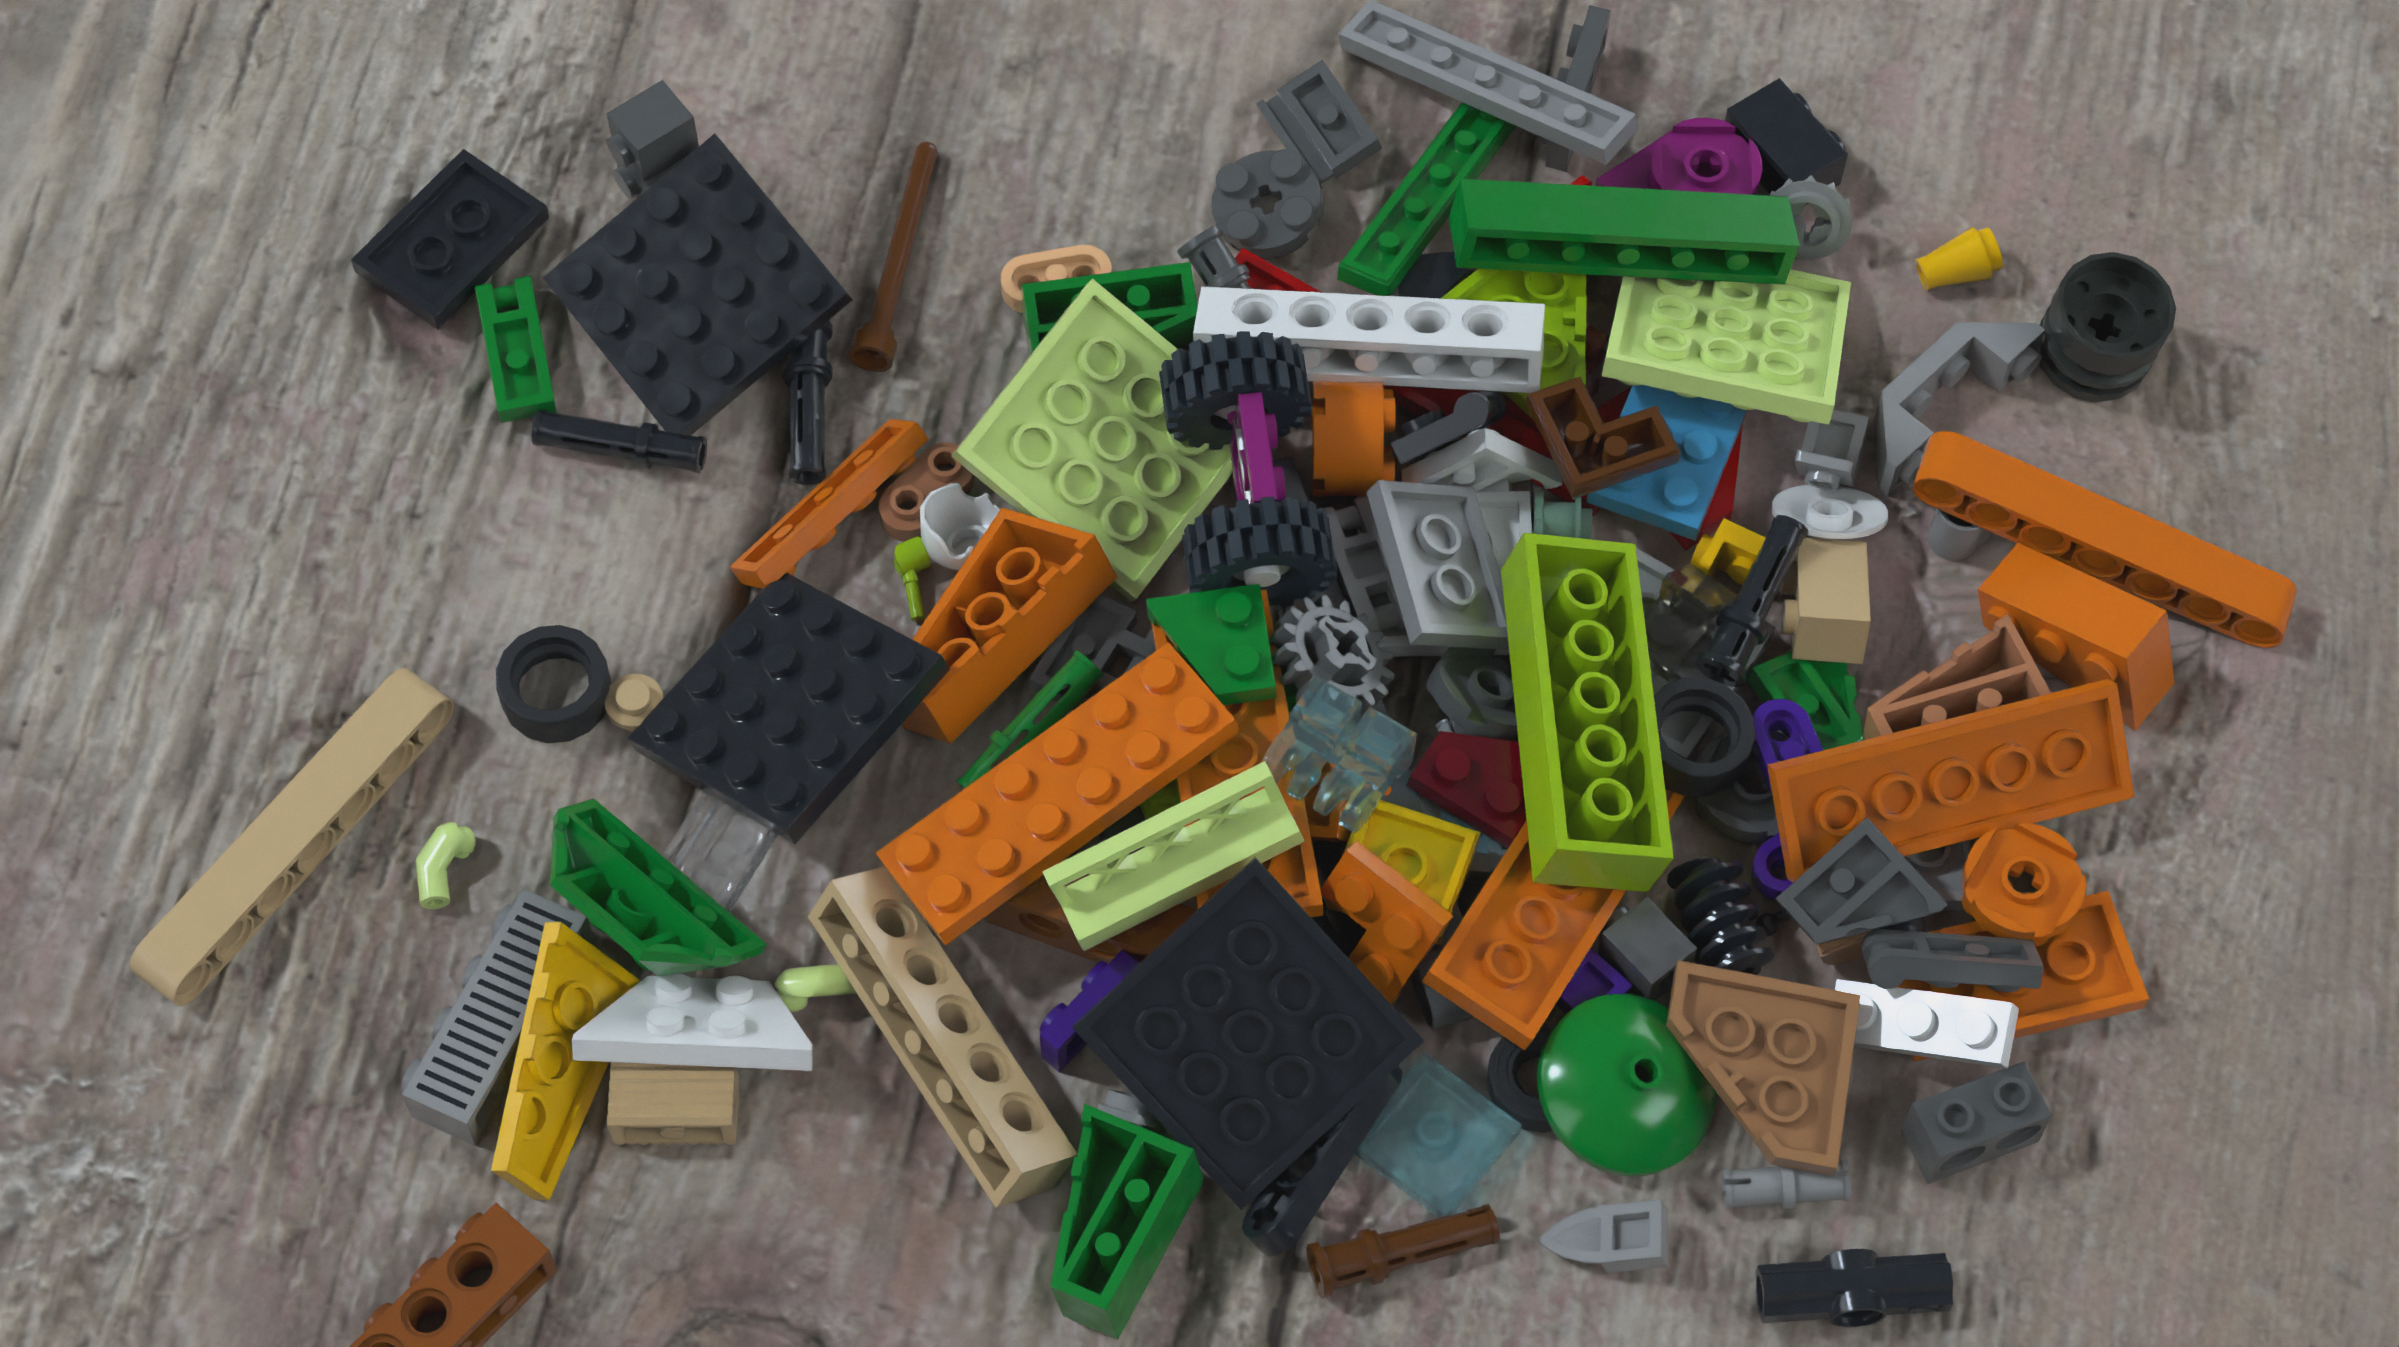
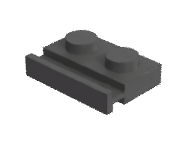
[1256,60,1382,189]

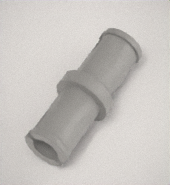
[1721,1160,1851,1210]

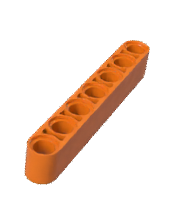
[1912,431,2297,648]

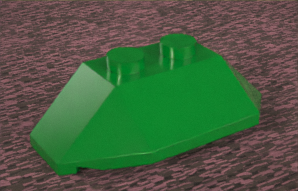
[550,798,767,976]

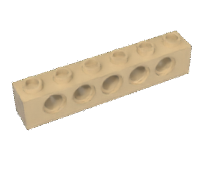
[808,867,1078,1208]

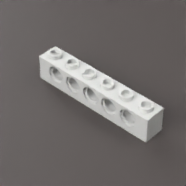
[1193,286,1545,393]

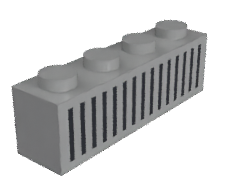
[401,888,594,1146]

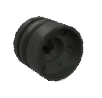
[2038,252,2176,402]

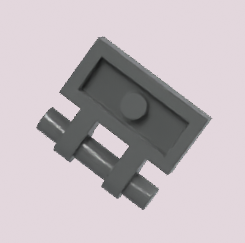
[1029,594,1156,710]

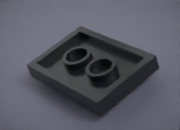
[351,149,549,330]

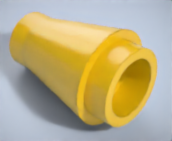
[1915,227,2003,291]

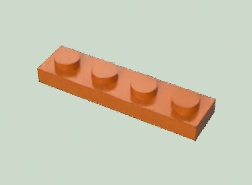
[730,419,929,589]

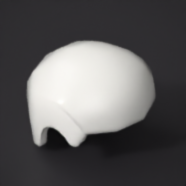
[920,483,1000,571]

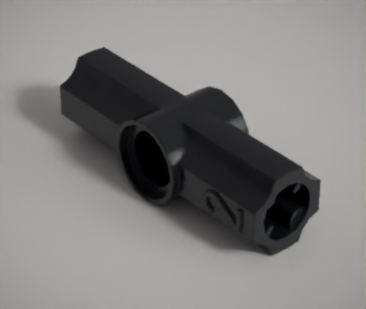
[1755,1249,1953,1327]

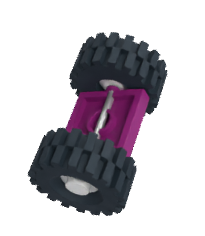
[1159,331,1337,608]

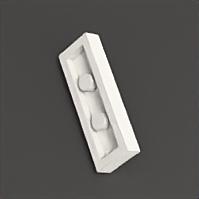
[1835,979,2019,1069]

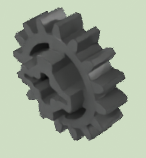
[1269,595,1394,720]

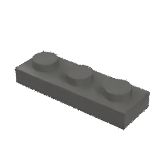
[1539,5,1611,172]

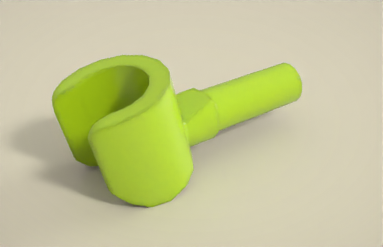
[894,536,931,621]

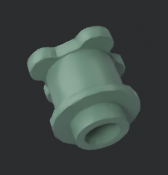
[1532,490,1592,539]

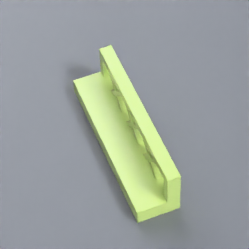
[1042,761,1305,951]

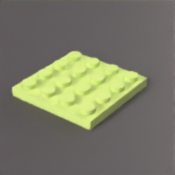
[1602,269,1851,425]
[951,279,1233,603]

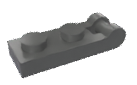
[1861,929,2044,992]

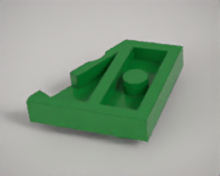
[1146,584,1277,705]
[1746,651,1864,750]

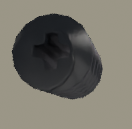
[1666,857,1775,975]

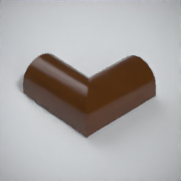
[1526,376,1681,499]

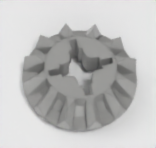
[1770,175,1854,259]

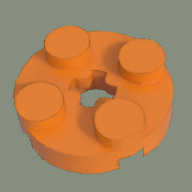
[1961,823,2087,946]

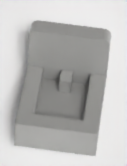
[1794,409,1870,490]

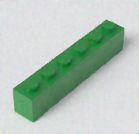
[1449,178,1800,285]

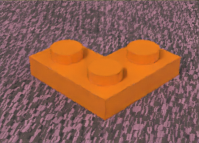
[1320,841,1454,1005]

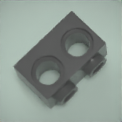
[1901,1061,2052,1184]

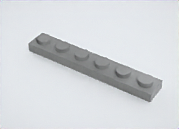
[1338,0,1638,165]

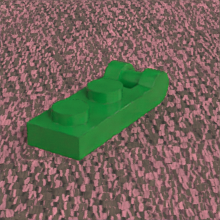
[475,276,557,423]

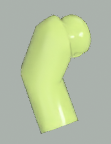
[416,822,475,909]
[774,964,857,1012]

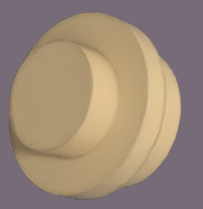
[604,674,664,731]

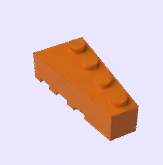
[902,507,1118,744]

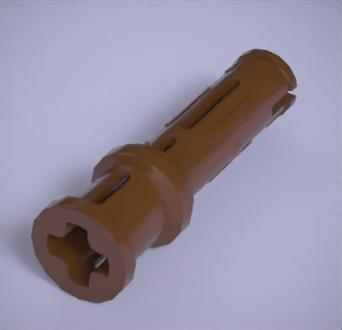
[1306,1204,1500,1299]

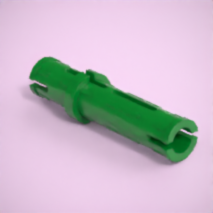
[956,650,1104,789]

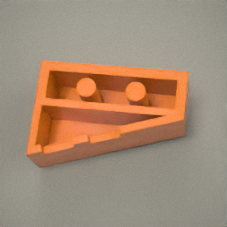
[1977,542,2175,731]

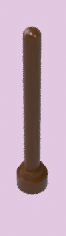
[848,141,937,372]

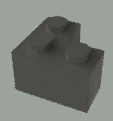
[606,80,699,199]

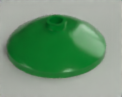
[1537,994,1716,1177]

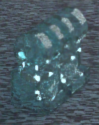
[1261,675,1417,833]

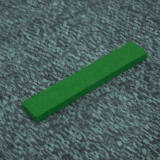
[1337,102,1516,296]

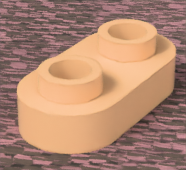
[1001,245,1112,313]

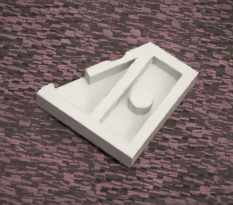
[1401,428,1562,492]

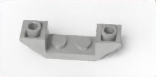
[1873,322,2045,496]

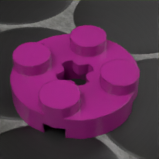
[1649,117,1762,195]

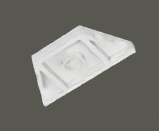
[572,973,813,1071]

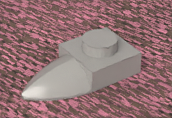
[1540,1199,1668,1273]

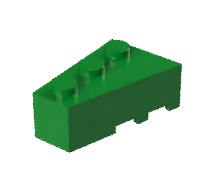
[1022,262,1198,356]
[1050,1103,1204,1340]

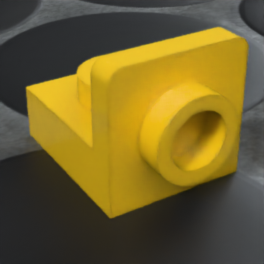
[1690,518,1766,588]

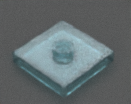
[1355,1052,1522,1218]

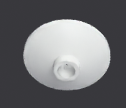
[1772,484,1888,540]

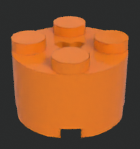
[1312,381,1395,497]

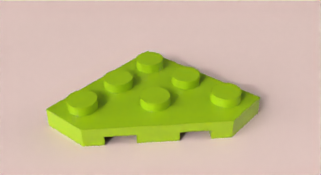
[1440,269,1587,419]

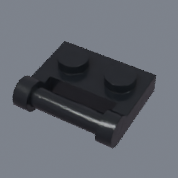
[1391,391,1508,464]

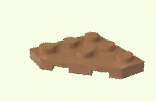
[1666,960,1861,1176]

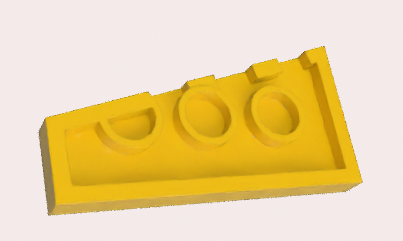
[491,922,641,1200]

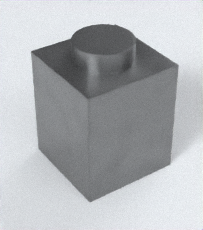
[1598,897,1697,1001]

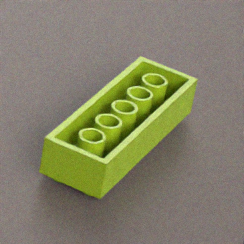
[1501,533,1674,892]

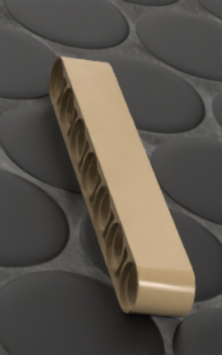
[129,668,454,1007]

